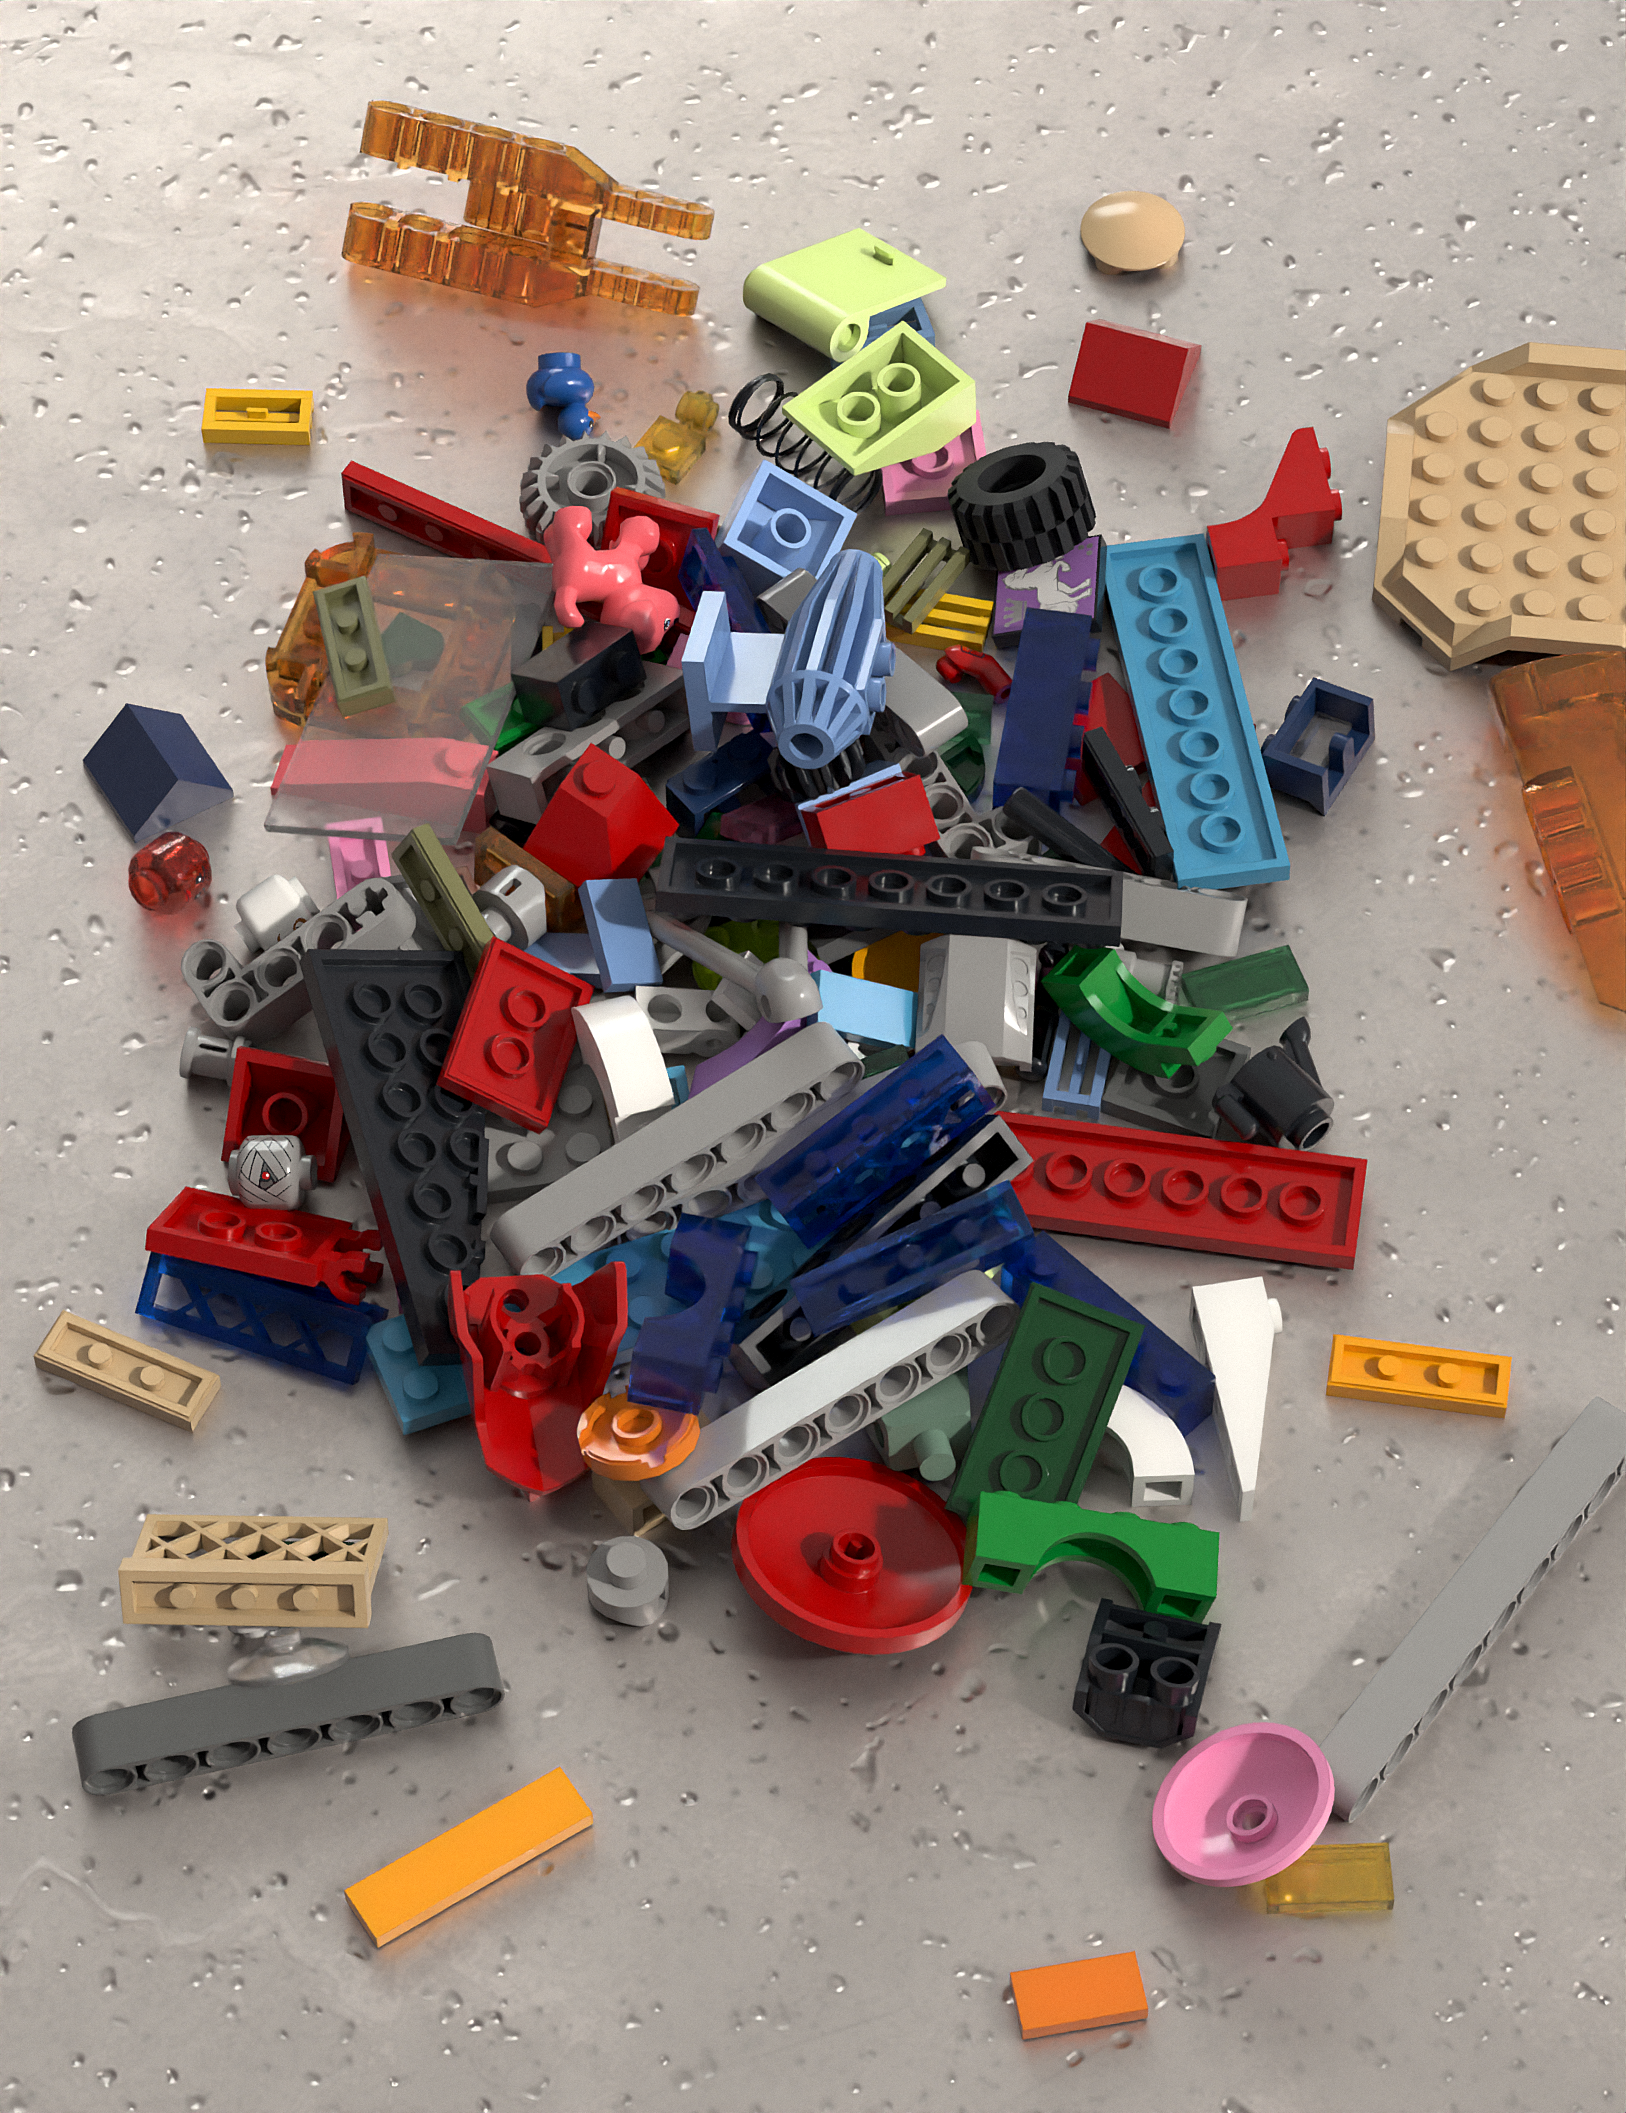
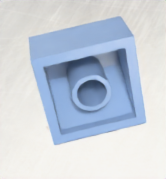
[709,459,857,598]

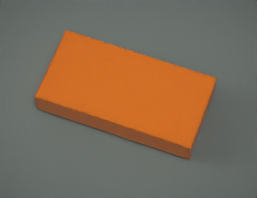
[1009,1951,1148,2040]

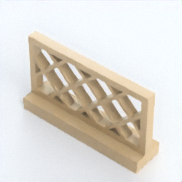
[118,1514,389,1628]

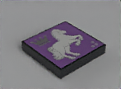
[991,534,1107,649]

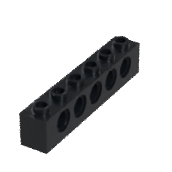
[714,1114,1034,1390]

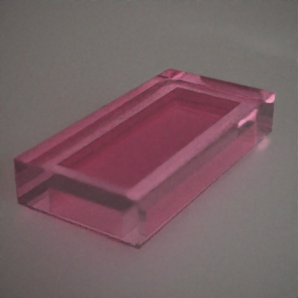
[720,792,804,845]

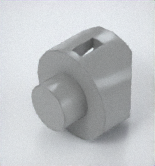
[472,865,547,951]
[586,1536,669,1626]

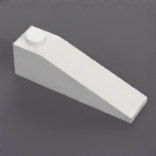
[1189,1276,1282,1522]

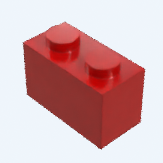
[800,771,941,856]

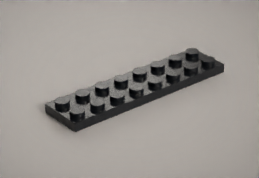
[655,836,1123,949]

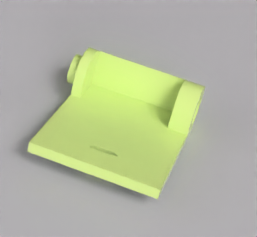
[743,228,946,363]

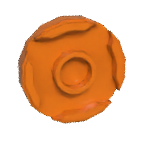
[576,1382,700,1481]

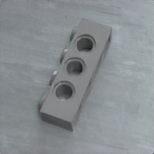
[486,660,691,824]

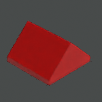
[1068,319,1202,429]
[221,1046,351,1183]

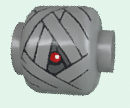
[228,1135,318,1210]

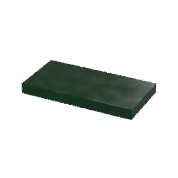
[944,1281,1145,1518]

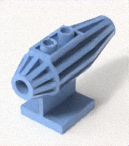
[681,549,896,769]

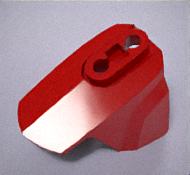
[448,1261,628,1496]

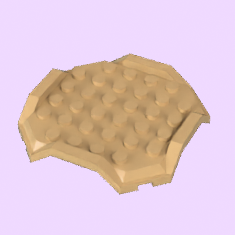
[1372,342,1626,672]

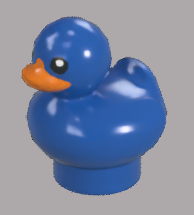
[526,352,601,441]

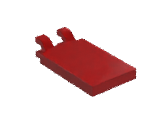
[145,1186,384,1305]

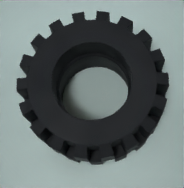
[947,442,1096,571]

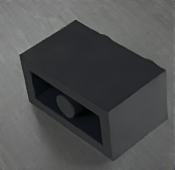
[510,620,647,732]

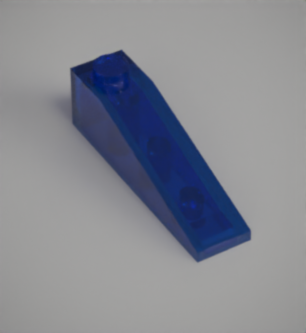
[789,1179,1037,1337]

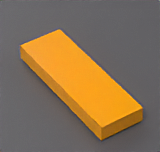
[1326,1334,1512,1419]

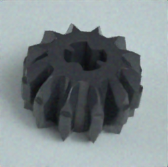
[767,738,866,803]

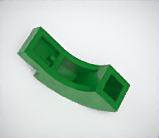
[1041,945,1233,1079]

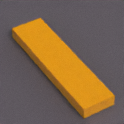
[344,1766,593,1948]

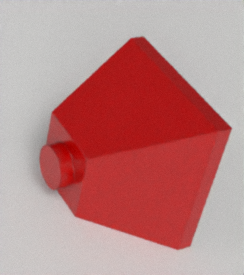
[521,743,679,891]

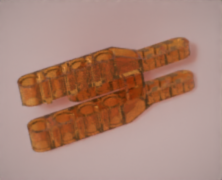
[341,100,715,316]

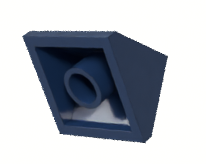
[83,703,234,843]

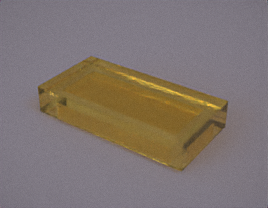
[1263,1842,1394,1914]

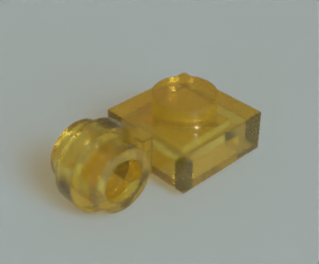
[633,390,719,485]

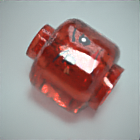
[128,831,212,915]

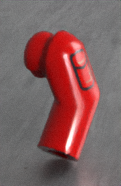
[936,644,1017,704]

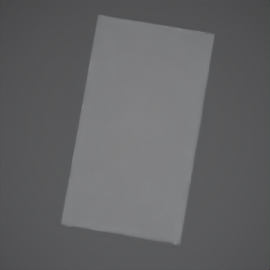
[263,554,555,846]

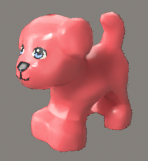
[543,506,680,655]

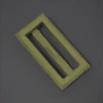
[883,528,970,635]

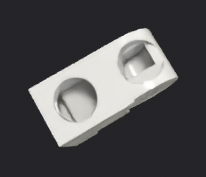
[634,986,740,1058]

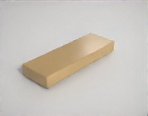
[34,1310,221,1433]

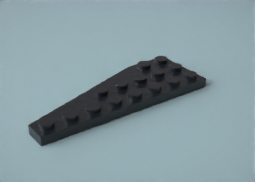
[299,949,489,1366]

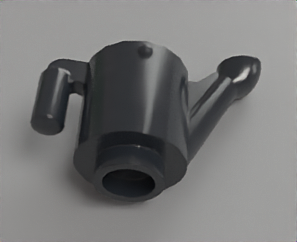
[1212,1017,1334,1151]

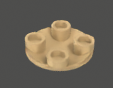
[1080,191,1185,275]

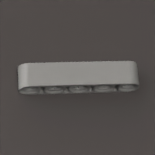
[754,568,968,759]
[970,846,1248,957]

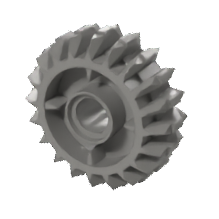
[519,430,665,550]

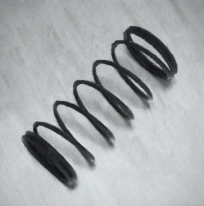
[728,373,883,515]

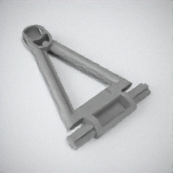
[638,832,823,1023]

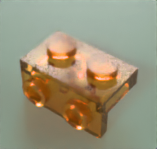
[474,826,585,933]

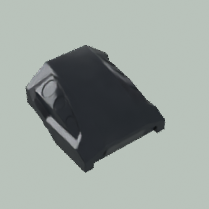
[1072,1598,1222,1749]

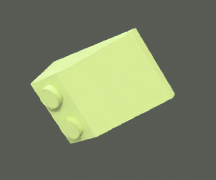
[782,321,976,476]

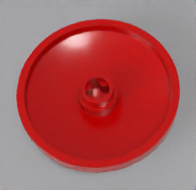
[731,1457,973,1655]

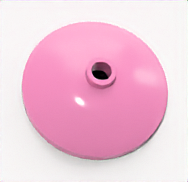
[1152,1722,1335,1887]

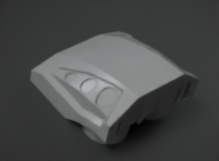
[915,934,1037,1072]

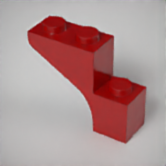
[1206,427,1342,601]

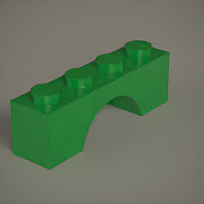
[962,1491,1220,1623]

